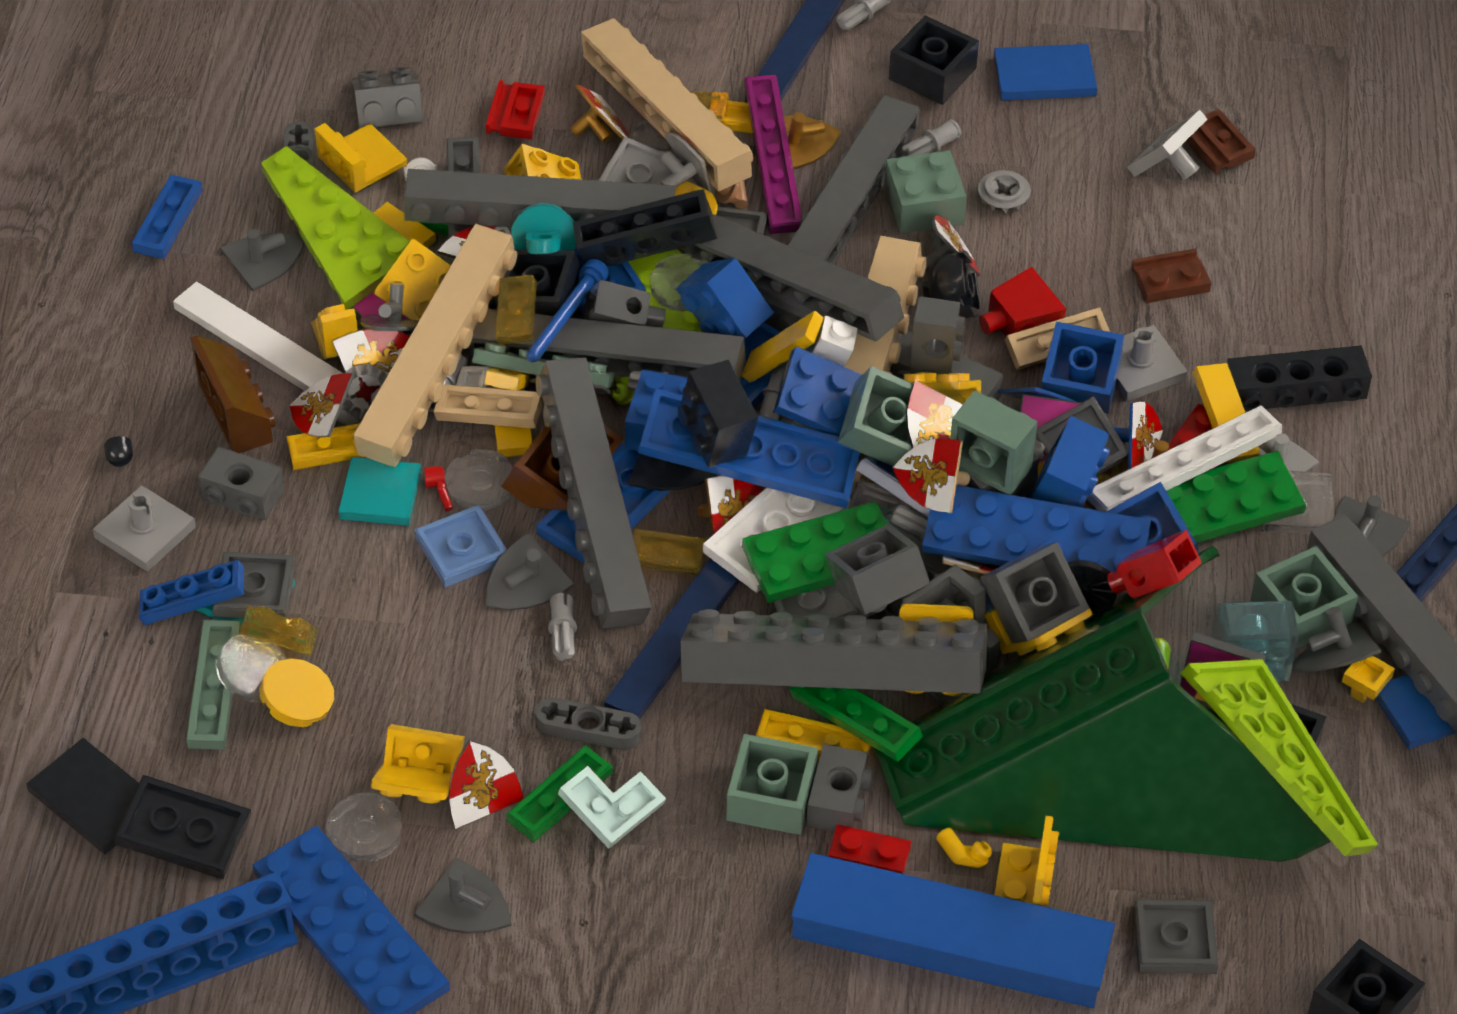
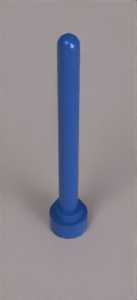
[526,259,609,363]

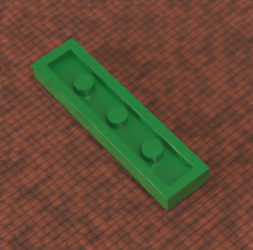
[789,686,923,762]

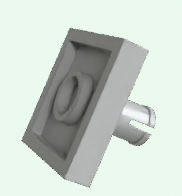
[1127,109,1208,180]
[1115,325,1188,402]
[93,485,196,572]

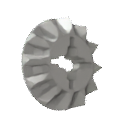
[978,170,1031,214]
[342,364,387,420]

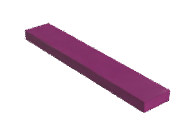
[744,75,802,234]

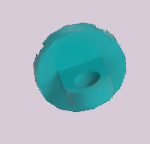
[511,202,576,254]

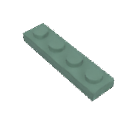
[472,342,615,388]
[186,620,242,750]

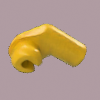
[936,828,992,868]

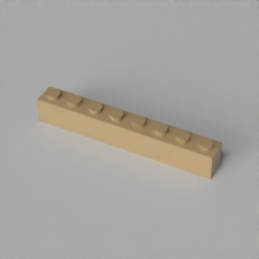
[581,18,753,192]
[353,223,517,467]
[844,236,926,495]

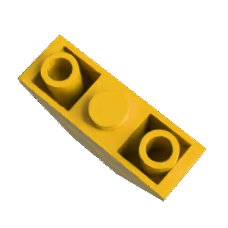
[311,304,358,360]

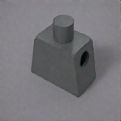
[582,280,666,327]

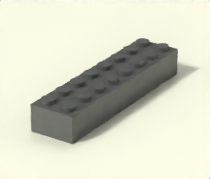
[681,609,987,694]

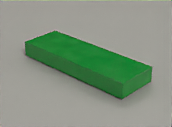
[506,745,613,842]

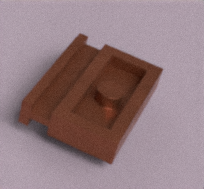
[1186,109,1256,174]
[1131,248,1212,303]

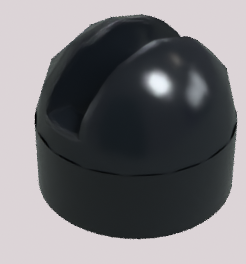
[104,436,133,467]

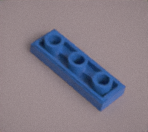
[139,560,244,625]

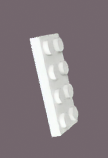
[703,488,851,593]

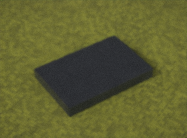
[26,738,139,855]
[114,775,251,880]

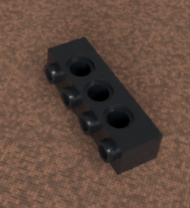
[573,189,717,267]
[1227,345,1372,411]

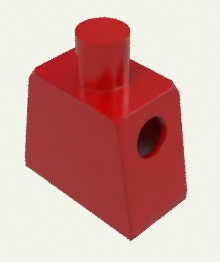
[979,267,1066,337]
[1107,529,1202,598]

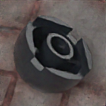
[922,250,980,319]

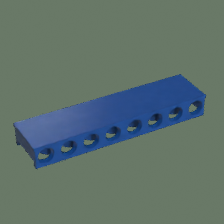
[791,853,1115,1008]
[0,870,299,1014]

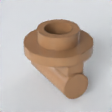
[715,180,748,209]

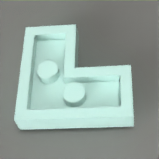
[558,766,666,849]

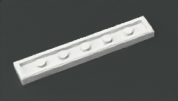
[173,281,342,391]
[1087,406,1282,512]

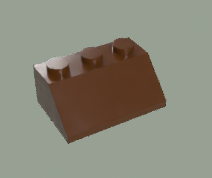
[190,335,276,453]
[502,425,623,510]

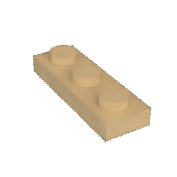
[1004,307,1110,371]
[434,385,544,428]

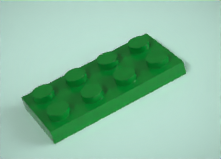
[1167,451,1306,543]
[741,501,887,603]

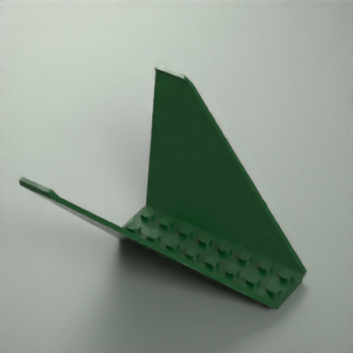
[874,546,1331,862]

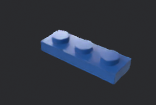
[132,174,203,259]

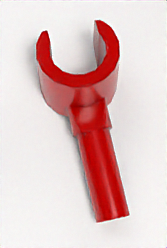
[424,466,453,512]

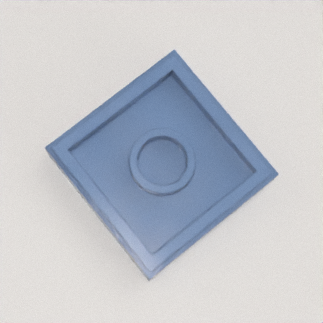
[414,504,507,587]

